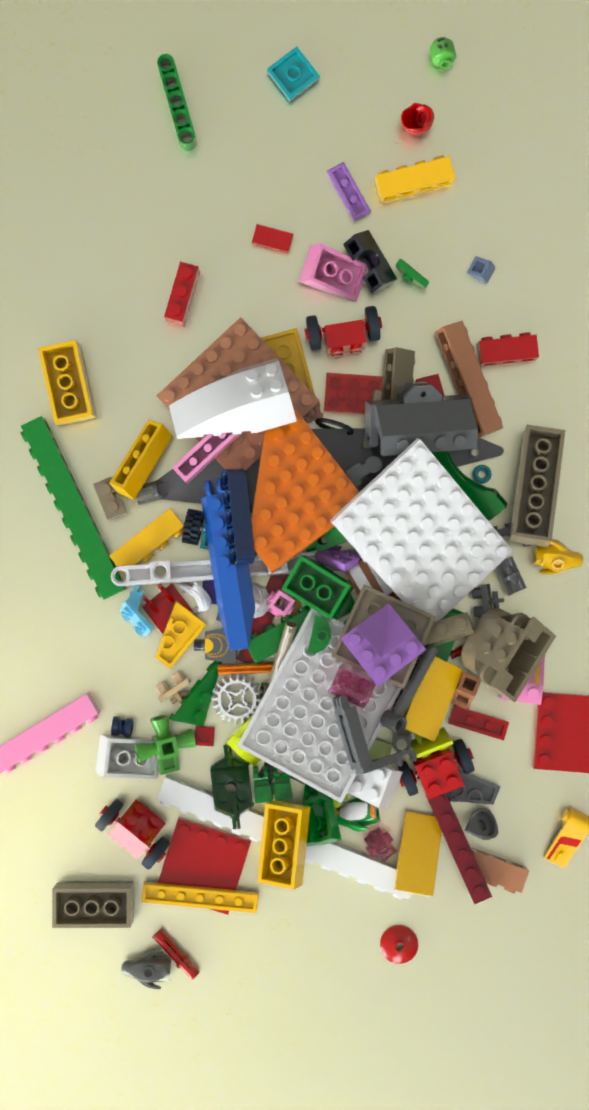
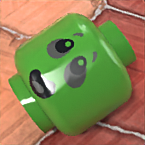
[430,37,456,68]

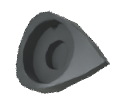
[464,808,498,840]

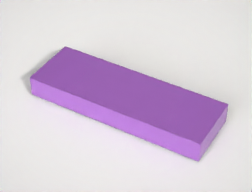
[327,162,371,222]

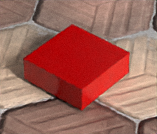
[195,725,215,746]

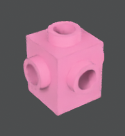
[266,589,295,617]

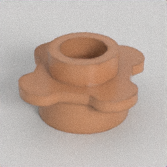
[305,403,323,423]

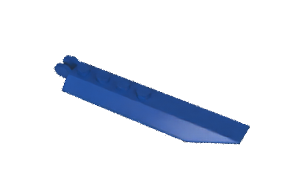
[201,478,255,651]

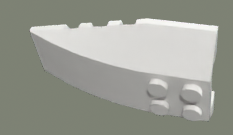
[169,358,297,439]

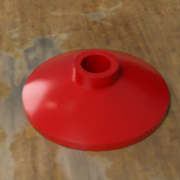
[380,925,418,964]

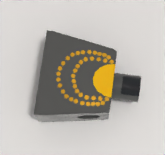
[194,628,237,664]

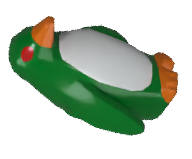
[335,797,380,832]

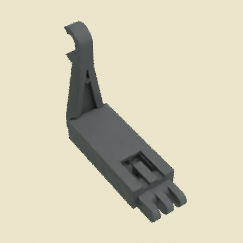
[332,695,417,774]

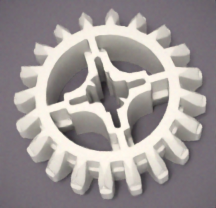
[211,674,263,725]

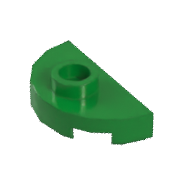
[395,259,429,288]
[307,615,331,654]

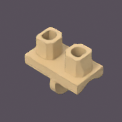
[155,671,191,705]

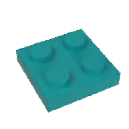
[267,46,320,102]

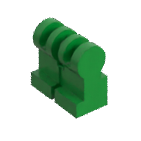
[253,765,293,804]

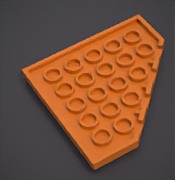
[251,410,359,573]

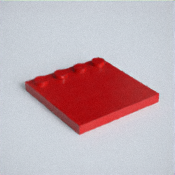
[532,692,589,773]
[158,817,251,915]

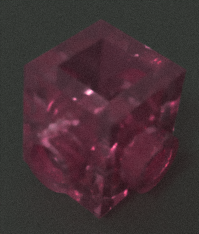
[364,827,397,863]

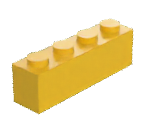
[374,155,456,203]
[109,419,173,500]
[110,508,184,574]

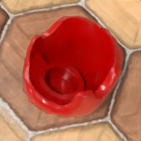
[401,103,435,135]

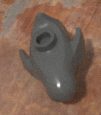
[121,950,171,989]

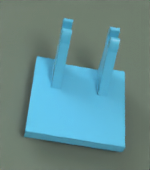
[120,585,153,638]

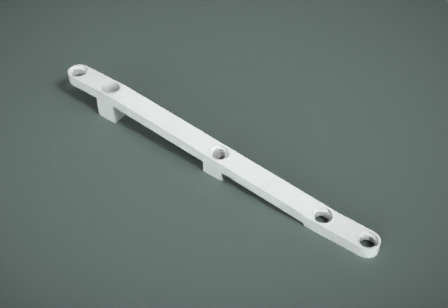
[111,549,358,586]

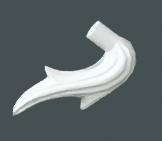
[176,581,212,614]

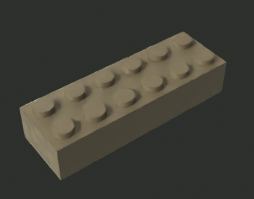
[509,425,566,547]

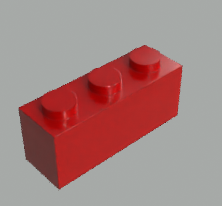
[164,261,200,327]
[476,332,539,367]

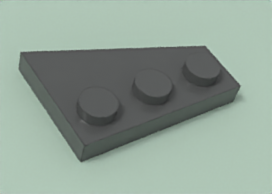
[446,769,500,805]

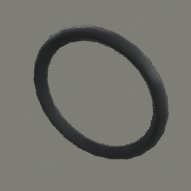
[315,418,354,435]

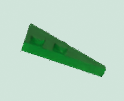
[169,661,222,726]

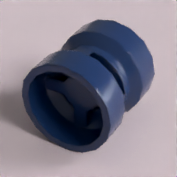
[111,716,134,738]

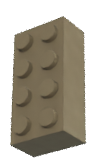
[52,883,134,928]

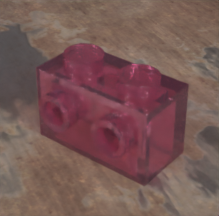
[328,667,376,709]

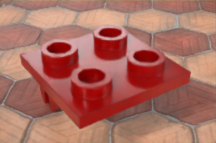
[142,583,194,634]

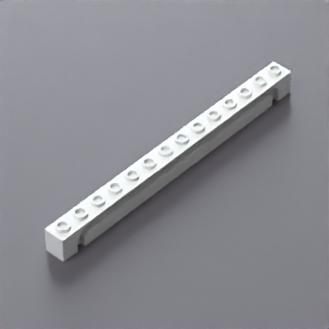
[157,775,411,900]

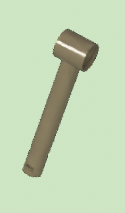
[260,621,297,698]

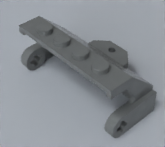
[365,382,478,456]

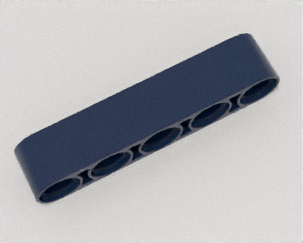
[221,469,255,565]

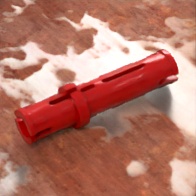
[152,929,200,981]

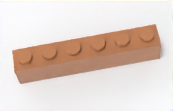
[435,321,503,438]

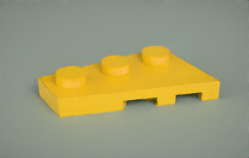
[155,600,206,669]

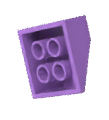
[341,603,426,687]

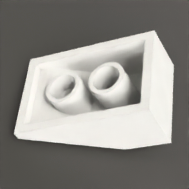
[95,734,159,779]

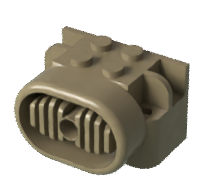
[461,608,556,702]

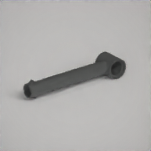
[380,645,438,734]

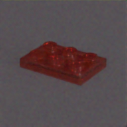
[324,373,383,414]

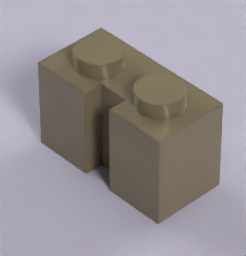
[93,477,128,521]

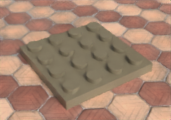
[331,584,436,689]

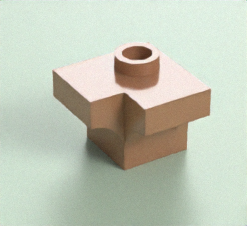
[450,672,481,711]

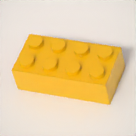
[38,340,96,426]
[257,800,310,890]

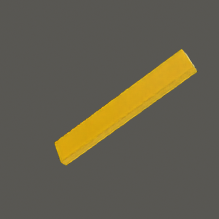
[141,881,259,913]

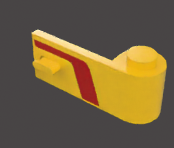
[544,807,589,868]

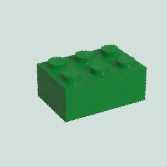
[282,555,355,620]

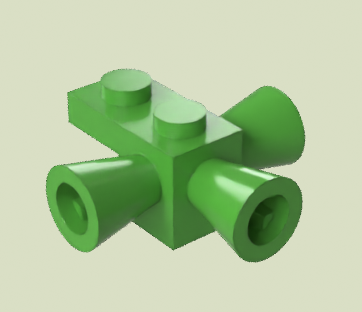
[134,715,196,775]

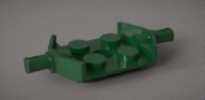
[210,744,254,829]

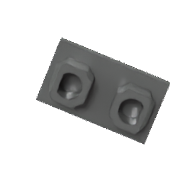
[496,556,527,596]
[472,584,504,617]

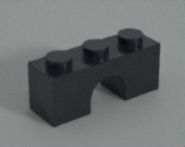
[343,230,397,294]

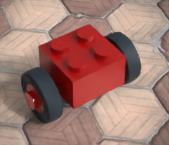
[304,306,382,358]
[397,739,475,800]
[95,799,170,870]

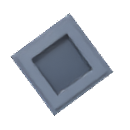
[467,256,495,284]

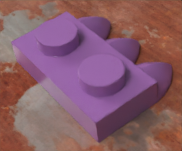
[316,546,361,572]

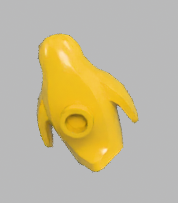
[533,539,584,574]

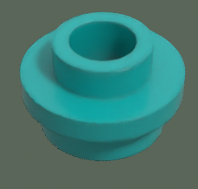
[472,465,492,484]

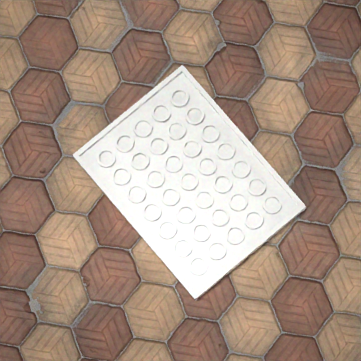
[330,438,513,622]
[237,608,401,803]

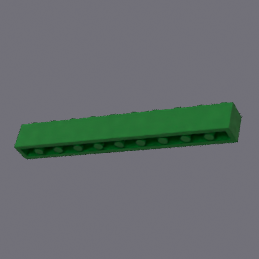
[20,416,127,600]

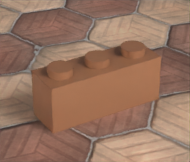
[471,847,529,893]

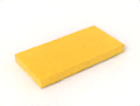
[261,328,315,395]
[403,657,463,742]
[394,811,442,897]

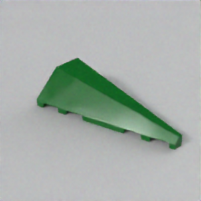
[302,785,342,846]

